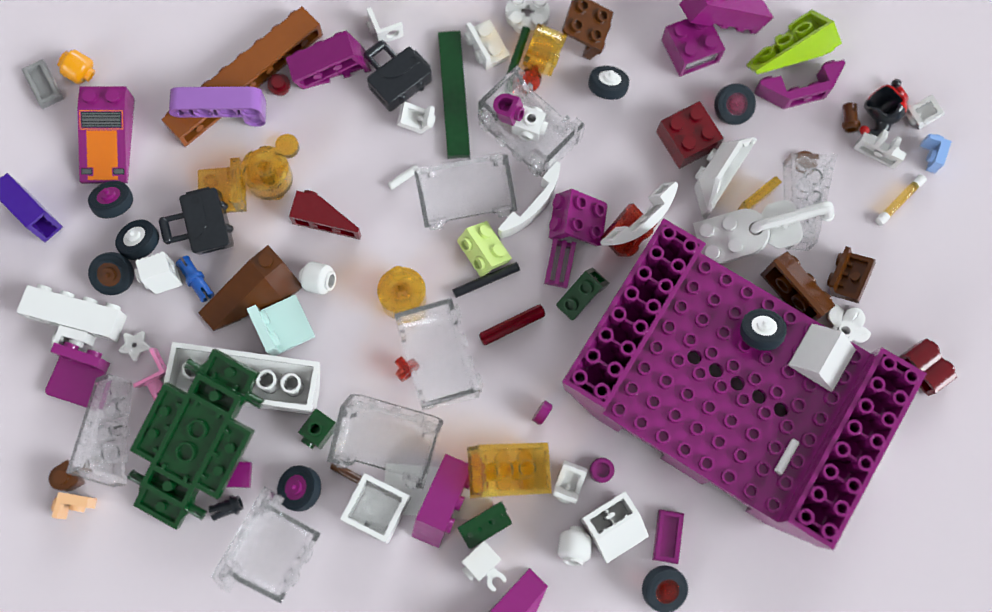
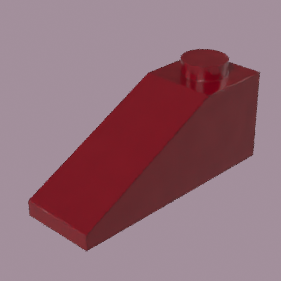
[289,190,361,240]

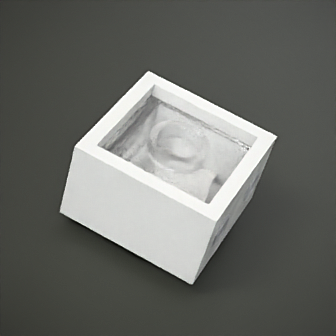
[340,473,411,543]

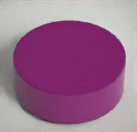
[532,400,553,425]
[589,458,615,483]

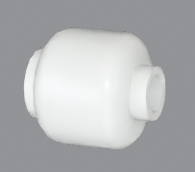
[299,262,336,295]
[558,526,592,566]

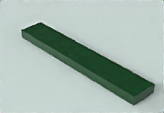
[438,31,470,159]

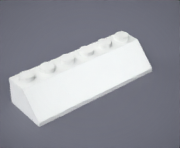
[163,342,320,415]

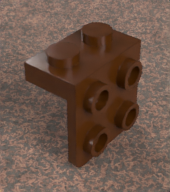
[562,0,614,60]

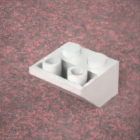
[580,491,649,563]

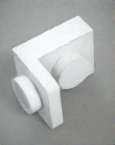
[51,325,96,348]

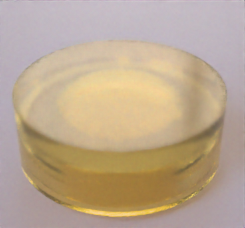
[275,134,300,158]

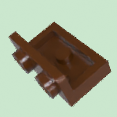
[827,246,876,304]

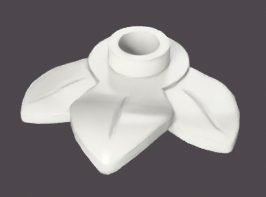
[828,304,871,343]

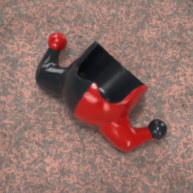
[859,79,908,137]

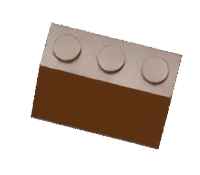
[760,251,835,321]

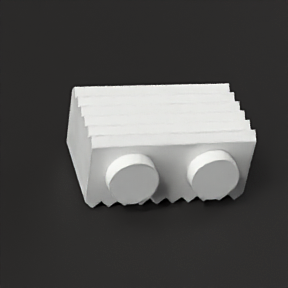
[134,251,183,294]

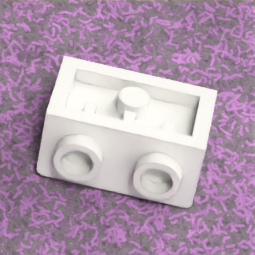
[464,19,510,70]

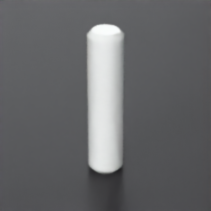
[388,165,419,190]
[775,439,799,475]

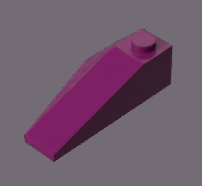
[489,568,548,612]

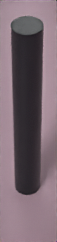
[452,262,520,298]

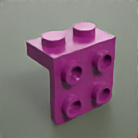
[548,189,607,246]
[45,342,110,408]

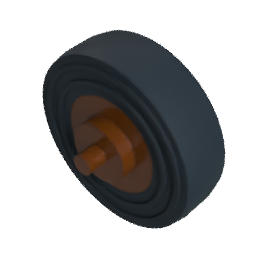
[88,252,134,295]

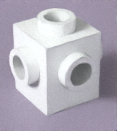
[511,105,548,142]

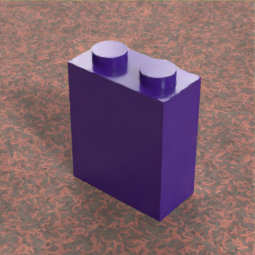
[0,173,63,242]

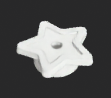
[119,331,151,362]

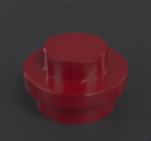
[267,73,291,96]

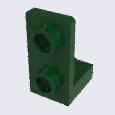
[556,267,610,320]

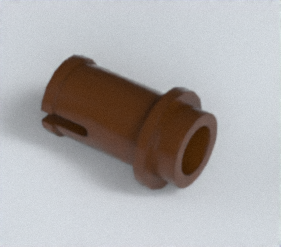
[842,102,861,133]

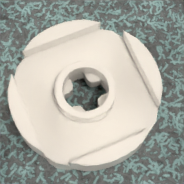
[506,0,550,35]

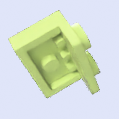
[457,221,512,277]

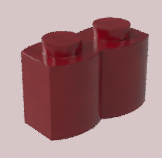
[899,338,957,396]

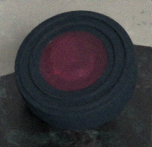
[714,84,756,125]

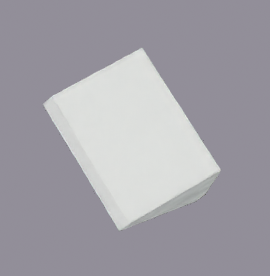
[788,324,856,392]

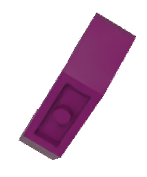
[754,60,846,109]

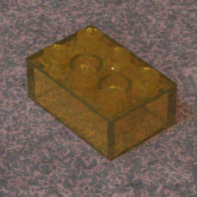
[467,442,552,499]

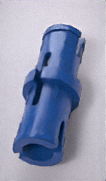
[176,256,214,302]

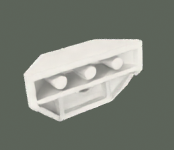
[694,137,757,219]

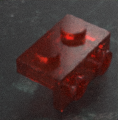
[600,203,657,257]

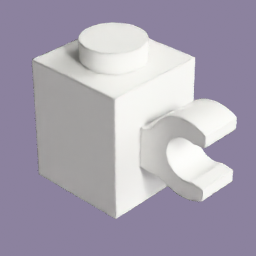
[461,541,506,592]

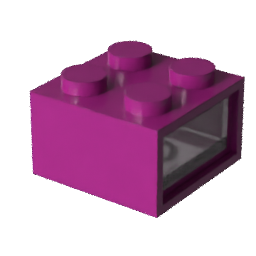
[661,18,725,77]

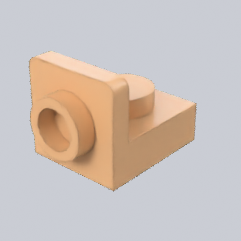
[51,492,97,519]

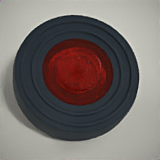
[642,565,688,612]

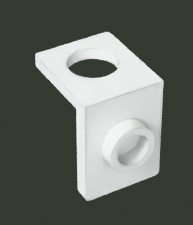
[366,7,404,42]

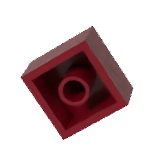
[656,101,724,169]

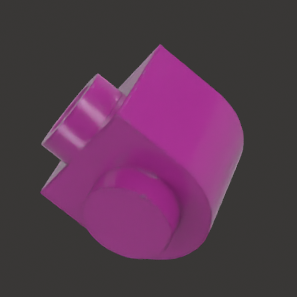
[493,93,525,126]

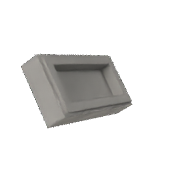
[22,59,64,109]

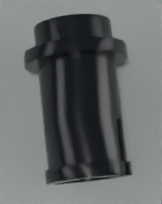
[209,495,244,521]

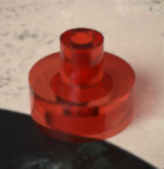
[518,68,542,92]
[395,356,420,382]

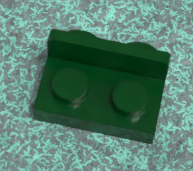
[457,501,512,549]

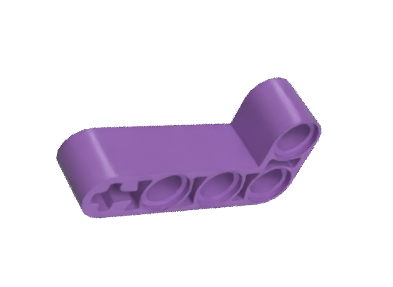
[169,87,266,127]

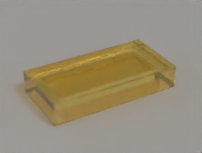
[737,176,782,210]

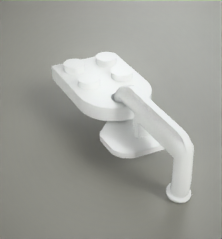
[693,200,835,264]

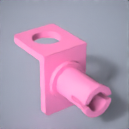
[133,347,167,401]

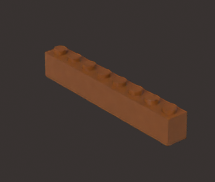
[161,6,323,147]

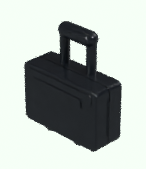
[364,40,432,111]
[159,187,234,255]

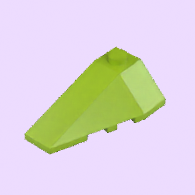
[746,10,842,75]

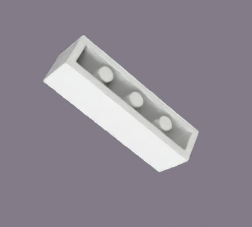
[16,284,127,343]

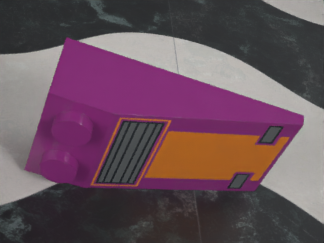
[77,86,135,184]

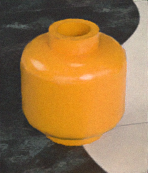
[57,50,95,84]

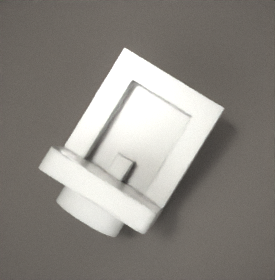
[906,94,945,129]
[397,102,435,134]
[553,460,588,504]

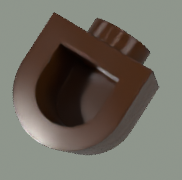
[49,460,85,492]

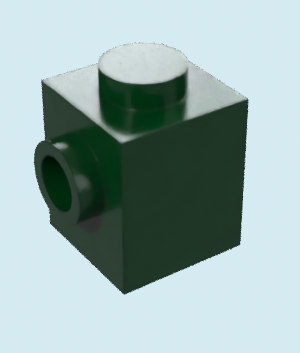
[298,408,339,450]

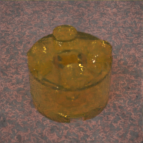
[522,23,567,76]
[241,146,293,200]
[377,266,427,320]

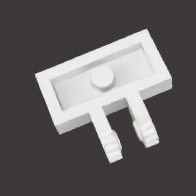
[853,129,907,169]

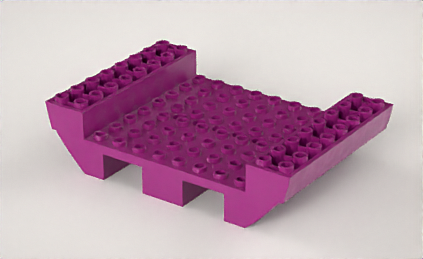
[562,218,927,550]

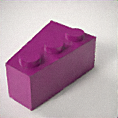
[286,31,371,89]
[411,454,474,548]

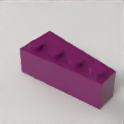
[679,0,774,34]

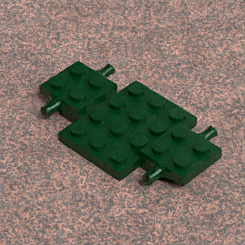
[127,349,265,530]

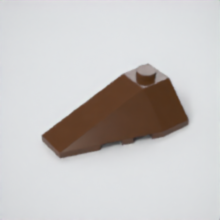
[198,245,302,331]

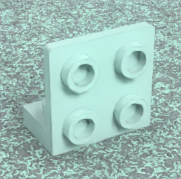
[247,295,315,356]

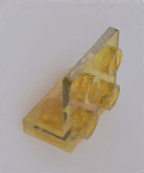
[198,157,247,213]

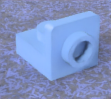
[920,134,952,174]

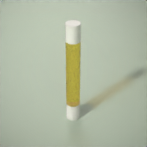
[875,174,927,226]

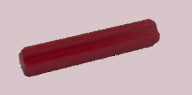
[479,304,545,345]

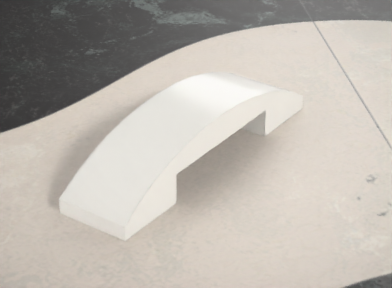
[497,161,560,239]
[600,181,678,246]

